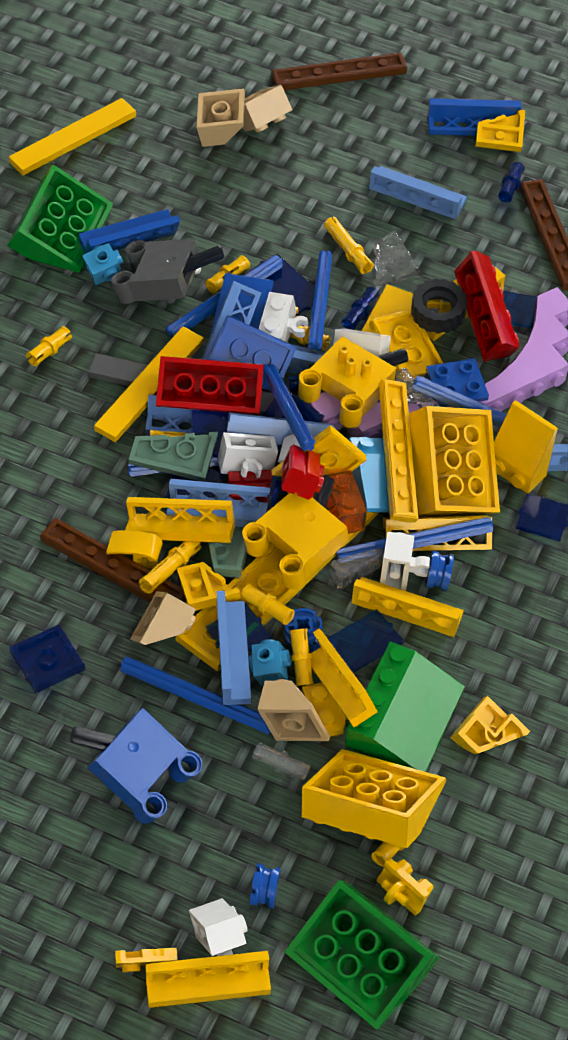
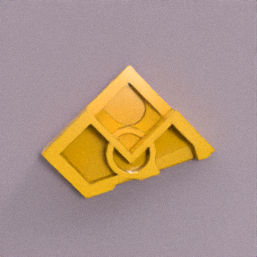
[450,696,530,755]

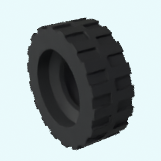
[411,279,467,334]

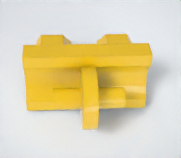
[376,858,433,916]

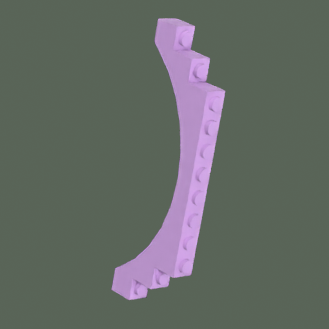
[306,287,568,444]

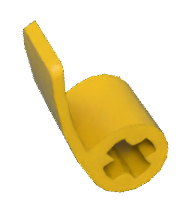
[106,530,163,569]

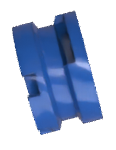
[425,550,454,591]
[283,608,322,651]
[249,863,281,909]

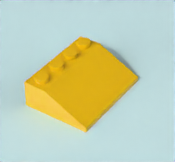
[409,406,500,516]
[302,749,446,848]

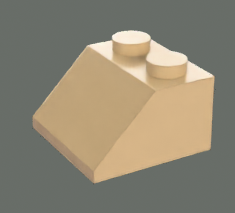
[242,85,292,133]
[197,89,245,147]
[130,591,196,645]
[257,679,330,741]

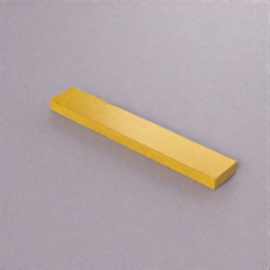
[9,98,136,176]
[94,326,204,443]
[379,379,418,523]

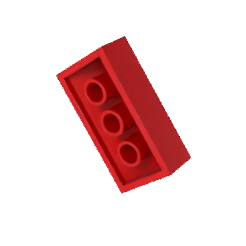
[454,251,519,362]
[156,356,264,415]

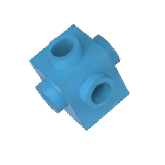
[82,243,123,285]
[249,639,291,686]

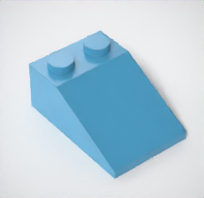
[348,437,389,512]

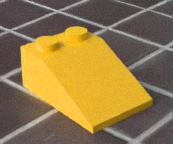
[494,400,558,494]

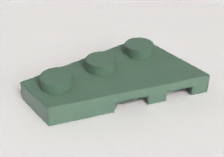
[128,432,218,482]
[208,527,247,578]

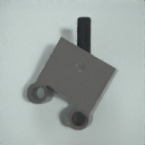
[111,239,224,304]

